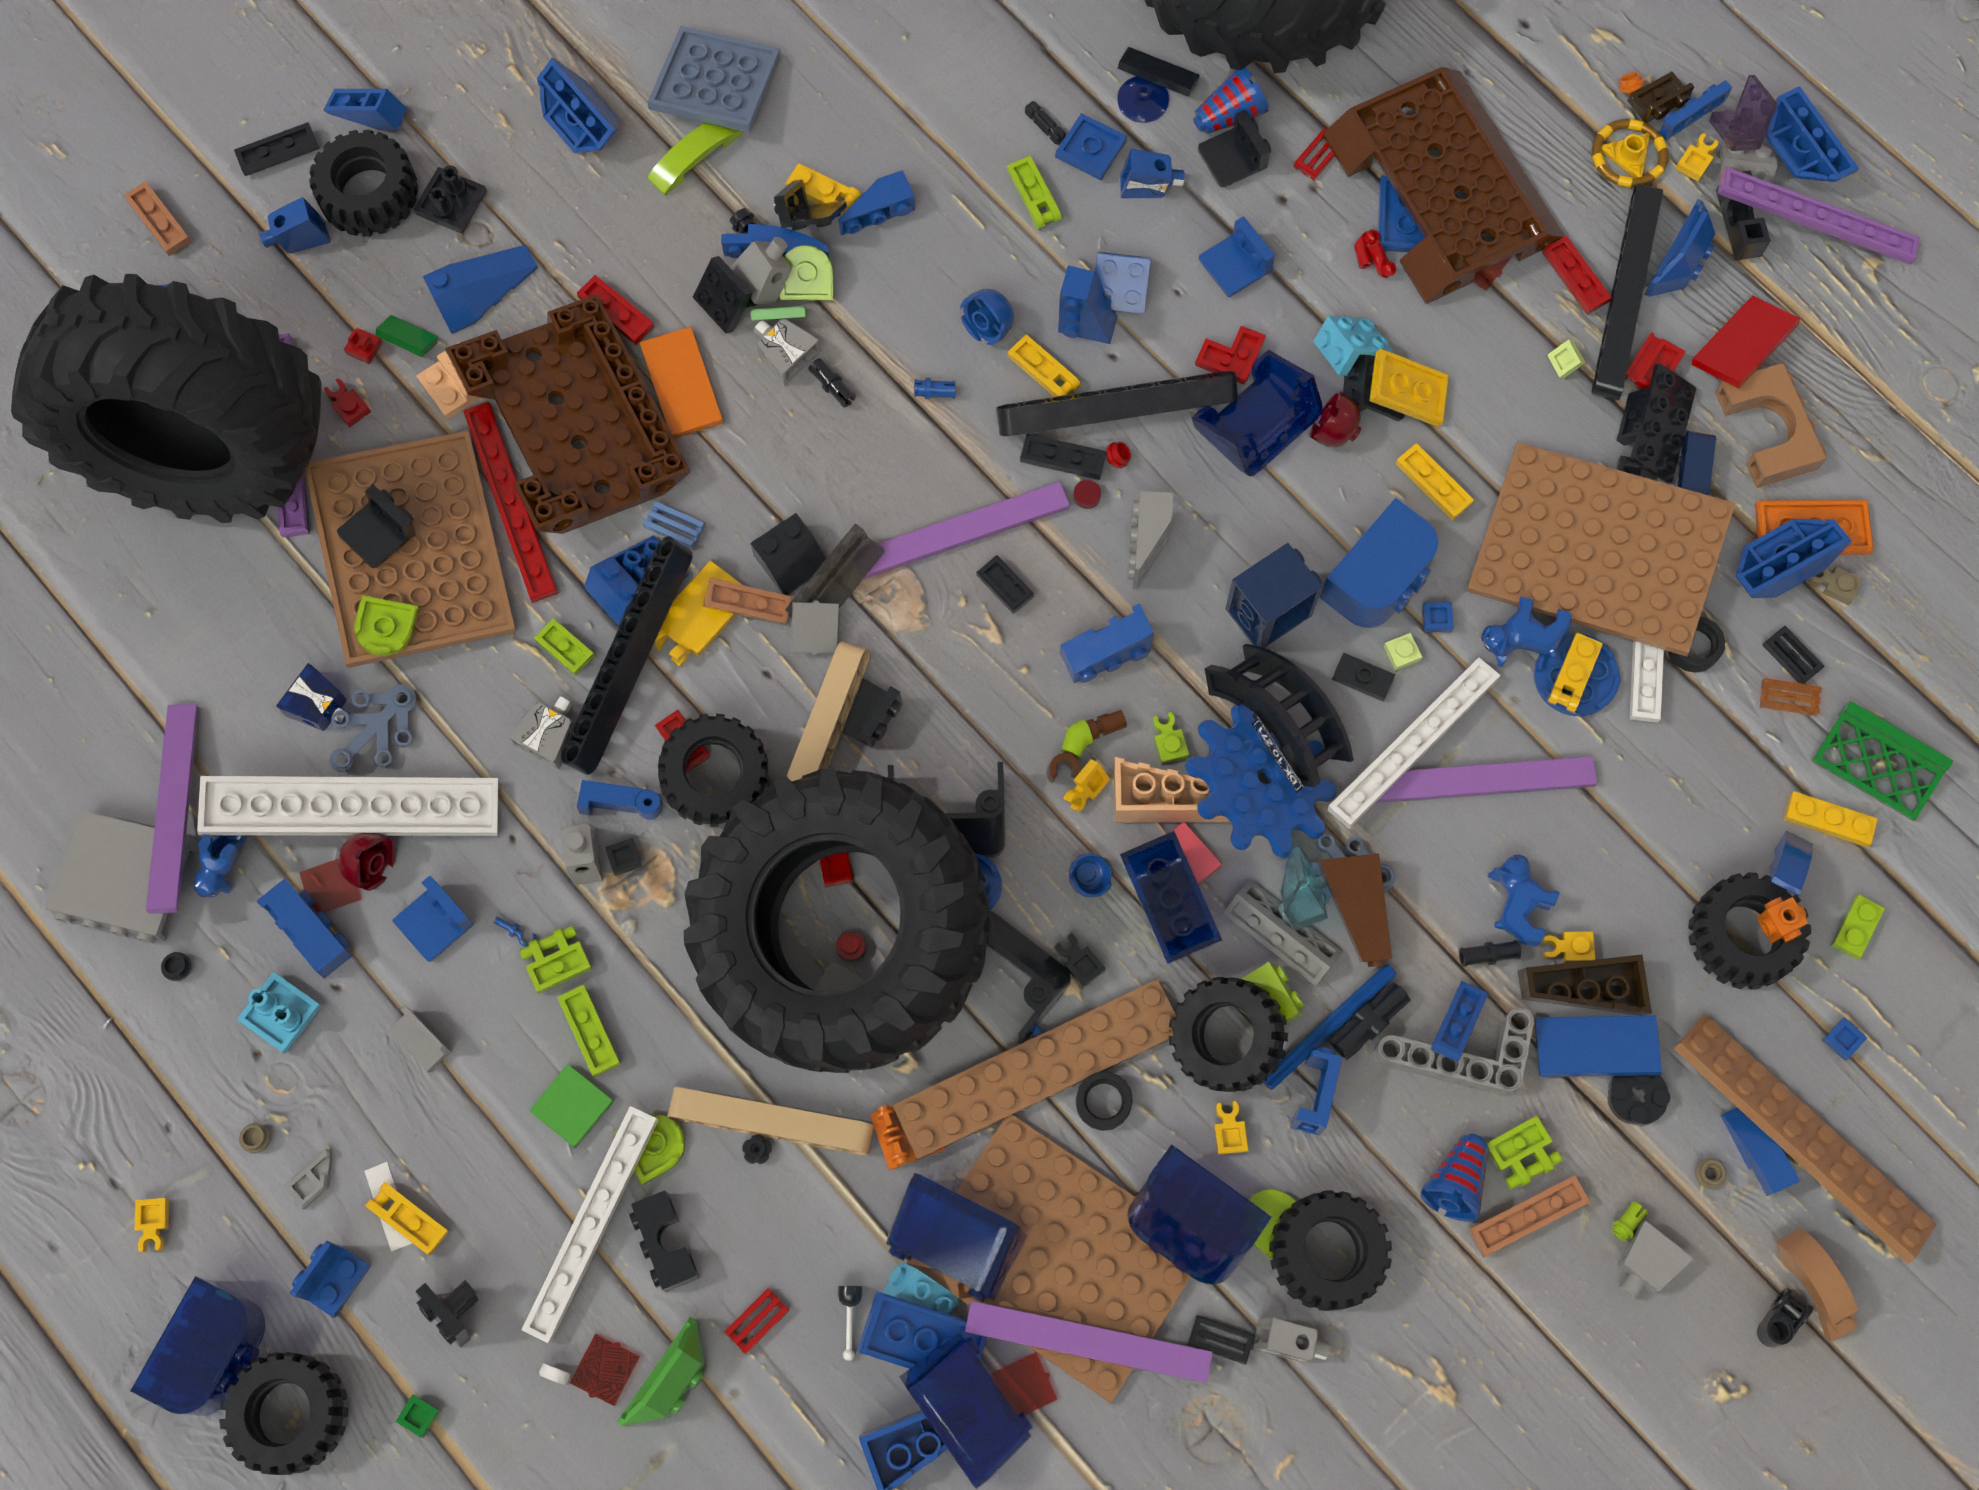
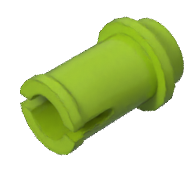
[1611,1201,1648,1241]

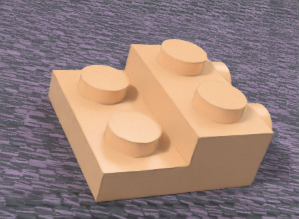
[416,342,482,420]

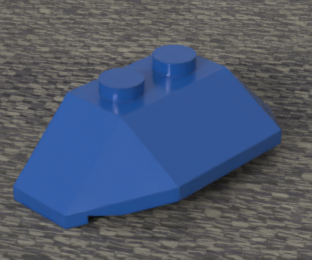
[537,58,617,154]
[1765,86,1859,182]
[1645,199,1716,297]
[1736,519,1851,598]

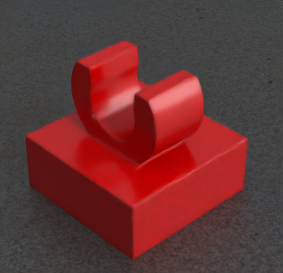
[343,328,383,364]

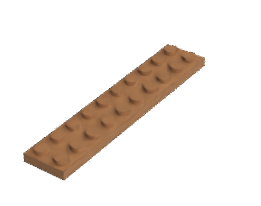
[892,979,1176,1161]
[1674,1013,1937,1264]

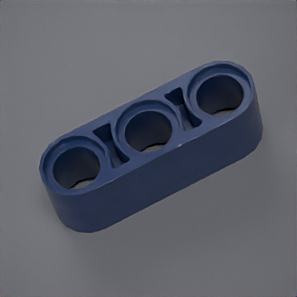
[1677,430,1716,496]

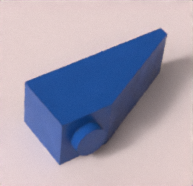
[323,89,407,130]

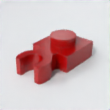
[324,378,371,428]

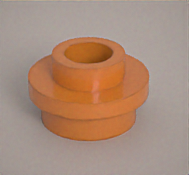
[1618,72,1645,95]

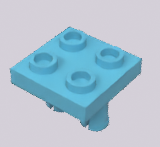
[236,972,322,1054]

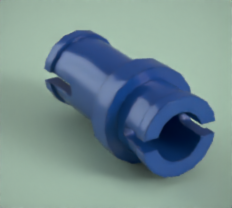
[914,378,955,400]

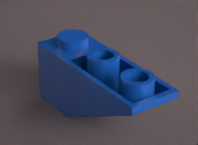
[838,170,915,236]

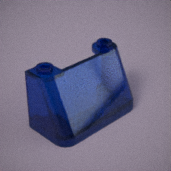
[1191,350,1323,476]
[886,1173,1027,1302]
[899,1332,1033,1489]

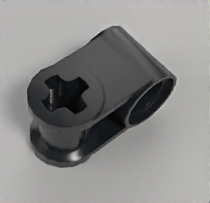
[1757,1287,1814,1348]

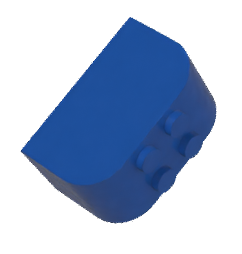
[1319,498,1438,628]

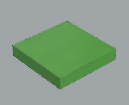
[529,1064,614,1149]

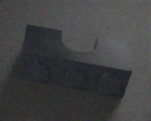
[1716,170,1771,261]
[629,1190,700,1292]

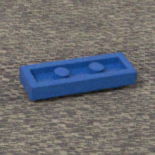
[1659,80,1733,141]
[1430,981,1489,1062]

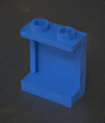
[1290,1047,1342,1136]

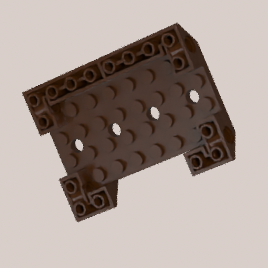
[1323,67,1565,304]
[445,294,690,534]

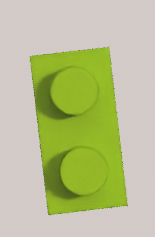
[534,618,595,676]
[1831,894,1885,960]

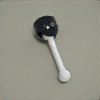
[838,1286,862,1361]

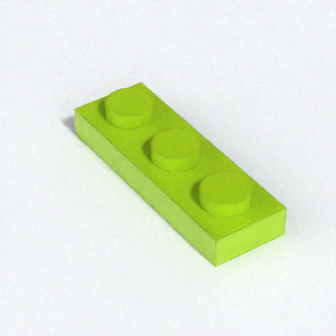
[557,984,621,1078]

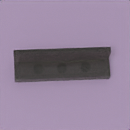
[785,524,885,618]

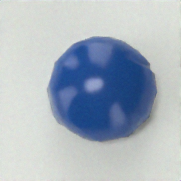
[1068,853,1112,898]

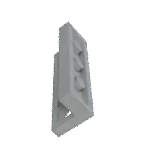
[1223,880,1343,986]

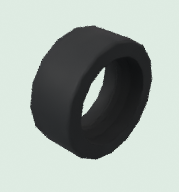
[1668,616,1725,673]
[1076,1071,1133,1131]

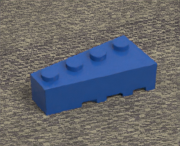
[859,1388,987,1490]

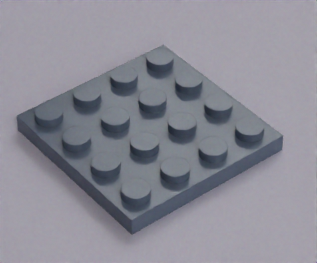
[648,26,780,133]

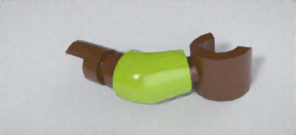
[1046,710,1127,783]

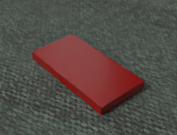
[1691,296,1800,388]

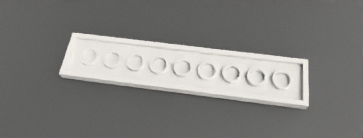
[197,776,498,836]

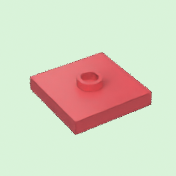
[1140,822,1222,902]

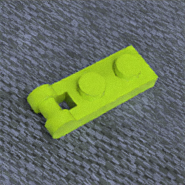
[1007,155,1062,230]

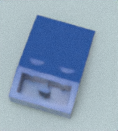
[584,535,689,626]

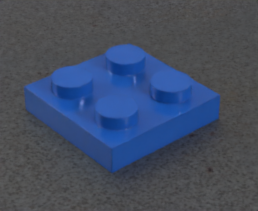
[1055,113,1127,180]

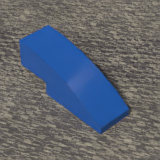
[1769,831,1813,895]
[1720,1107,1801,1196]

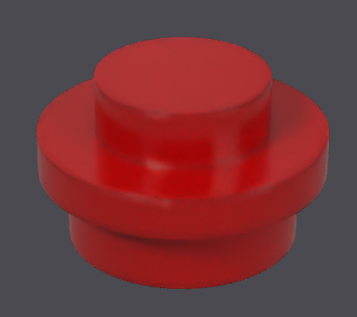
[1106,442,1131,469]
[836,932,865,961]

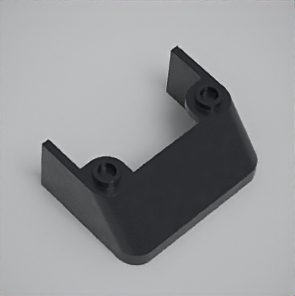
[888,762,1005,858]
[986,911,1071,1044]

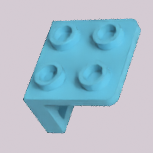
[1313,315,1393,376]
[882,1261,959,1315]

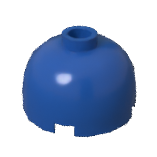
[960,289,1014,345]

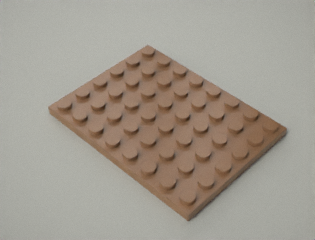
[305,430,516,668]
[1467,442,1736,657]
[908,1115,1194,1403]

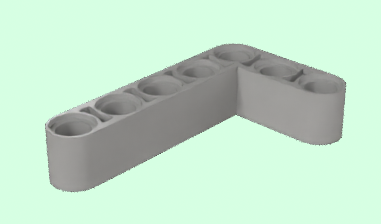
[1374,1007,1534,1096]

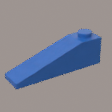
[423,245,538,334]

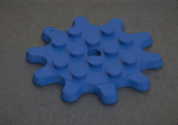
[1185,704,1337,858]

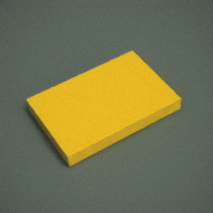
[1370,348,1449,427]

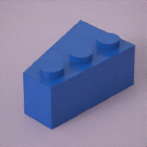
[1058,265,1118,344]
[1060,603,1154,683]
[256,878,352,979]

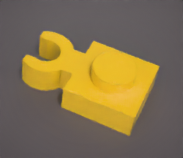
[1675,133,1719,182]
[1063,759,1110,813]
[1542,932,1595,963]
[1214,1101,1248,1156]
[134,1198,169,1253]

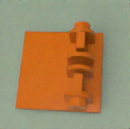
[870,1105,945,1170]

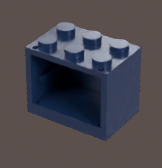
[1225,543,1322,648]

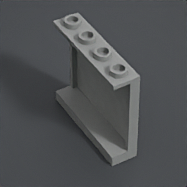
[45,810,198,944]

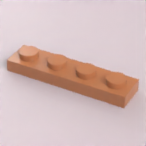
[1468,1175,1590,1257]

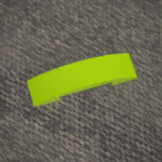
[647,123,744,196]

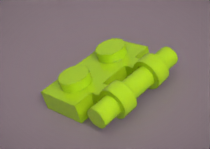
[519,925,592,994]
[1486,1116,1562,1190]

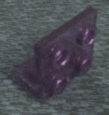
[1709,75,1777,151]

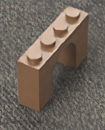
[1715,363,1826,488]

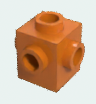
[1756,897,1808,944]

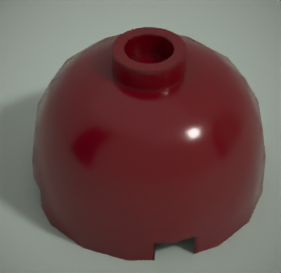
[1310,391,1362,448]
[338,833,396,891]

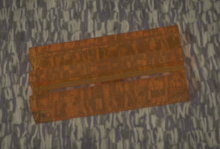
[1760,678,1821,716]

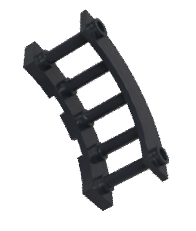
[1205,644,1354,788]

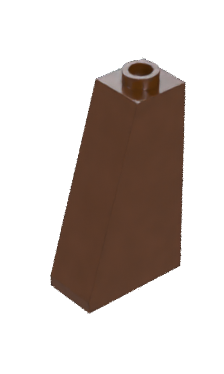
[1318,853,1392,967]

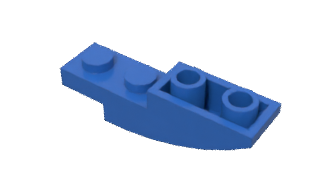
[721,224,830,259]

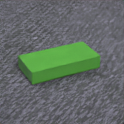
[751,306,807,320]

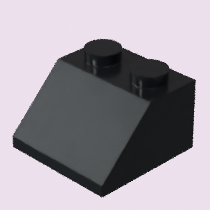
[750,513,830,595]

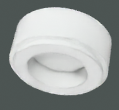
[539,1363,571,1385]

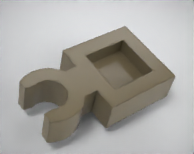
[1807,567,1863,605]

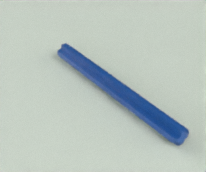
[1264,964,1396,1090]

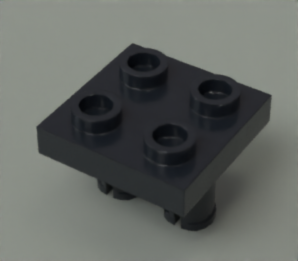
[413,165,487,234]
[692,256,758,334]
[415,1280,478,1348]

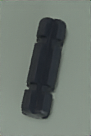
[1025,101,1066,145]

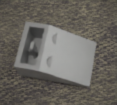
[1128,491,1174,590]

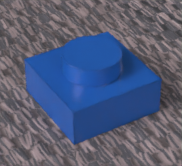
[1422,602,1454,632]
[1822,1017,1867,1060]

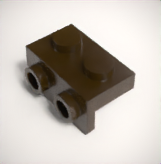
[1627,71,1694,123]

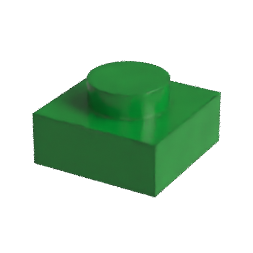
[395,1394,441,1438]

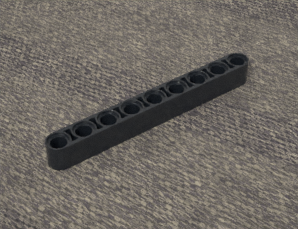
[1591,183,1663,400]
[996,371,1238,436]
[561,536,693,775]

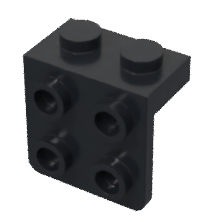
[1198,110,1271,187]
[773,179,847,230]
[1343,355,1405,421]
[337,484,416,568]
[843,678,903,748]

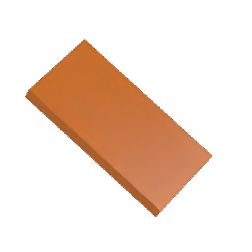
[639,326,723,439]
[1754,500,1874,555]

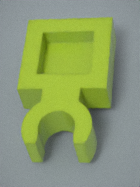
[1153,712,1189,765]

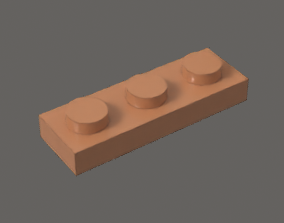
[123,181,191,256]
[703,578,792,625]

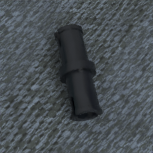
[808,358,856,408]
[1459,940,1521,967]

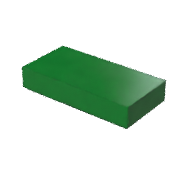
[376,315,437,357]

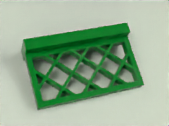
[1811,701,1953,821]

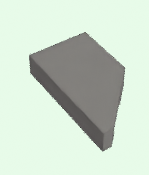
[283,1148,332,1209]

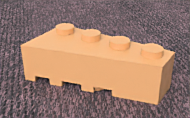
[1113,757,1230,823]

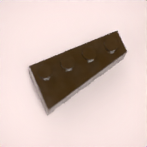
[1518,954,1652,1015]

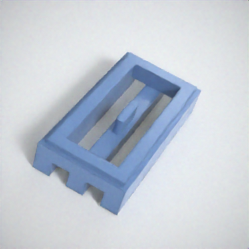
[642,501,705,549]

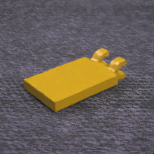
[653,560,742,667]

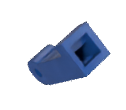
[577,780,662,820]

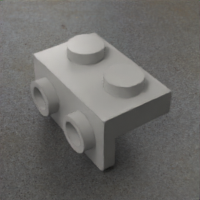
[1718,142,1778,183]

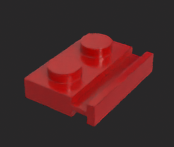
[1625,332,1686,389]

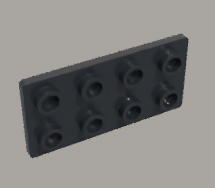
[1616,363,1696,483]

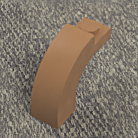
[1776,1228,1858,1342]

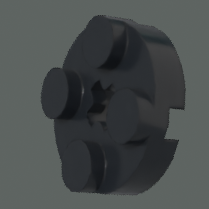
[1607,1075,1671,1126]

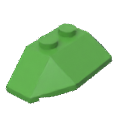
[617,1317,705,1426]

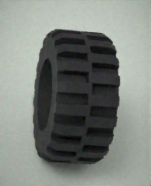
[309,130,418,237]
[658,713,769,827]
[1688,872,1811,990]
[1168,977,1288,1092]
[1269,1190,1392,1311]
[219,1352,349,1475]

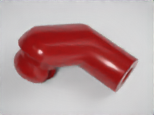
[1354,229,1380,269]
[1367,239,1396,278]

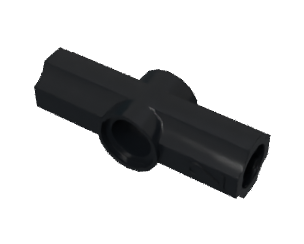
[1330,982,1411,1060]

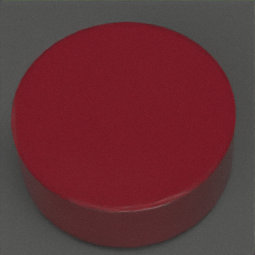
[1073,480,1101,509]

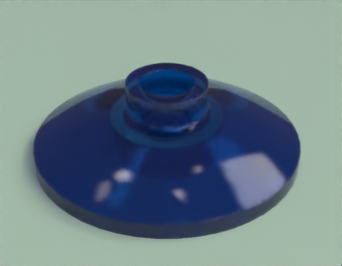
[1117,76,1169,123]

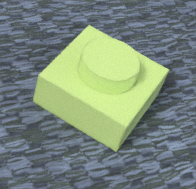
[1547,339,1586,378]
[1383,633,1422,671]

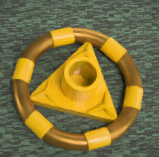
[1592,119,1669,188]

